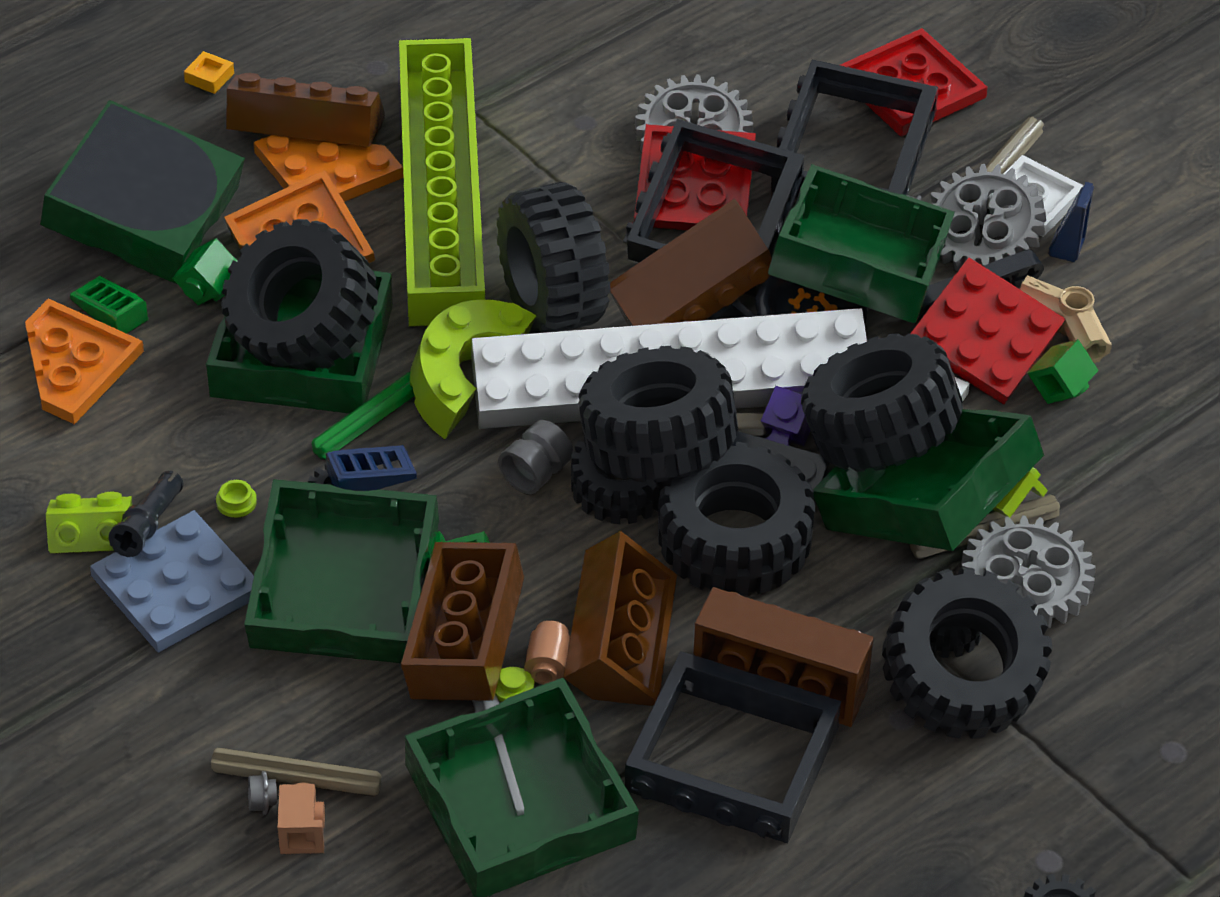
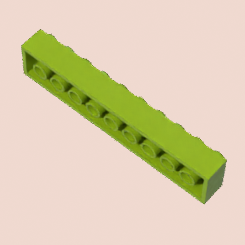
[399,38,485,326]

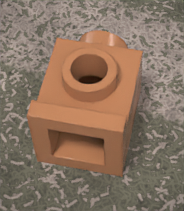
[278,783,325,854]

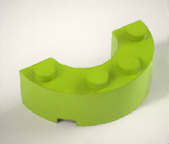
[409,299,536,439]

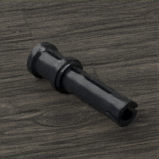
[108,471,184,557]

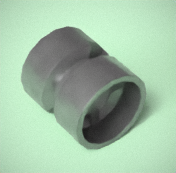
[498,420,573,494]

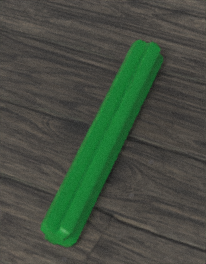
[311,371,415,460]

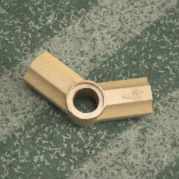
[1020,275,1112,363]

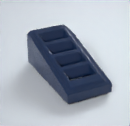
[1048,182,1094,262]
[326,445,417,491]

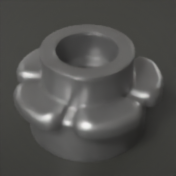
[248,771,277,815]

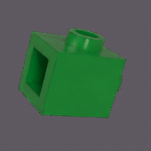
[172,238,237,305]
[1027,339,1099,404]

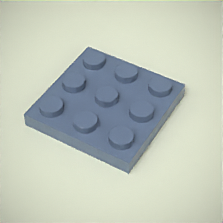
[90,510,254,653]

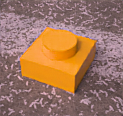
[184,51,234,94]

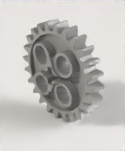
[635,74,753,152]
[931,164,1046,271]
[961,515,1096,628]

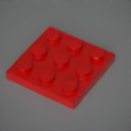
[840,28,988,137]
[634,124,756,230]
[910,257,1066,405]

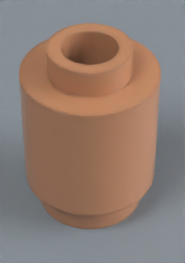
[524,621,570,685]

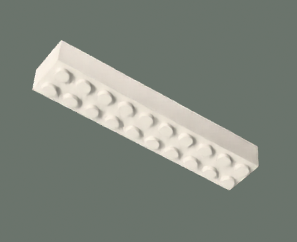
[471,308,867,429]

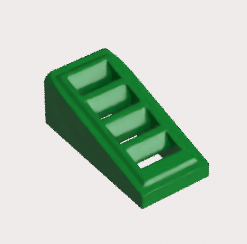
[70,276,148,334]

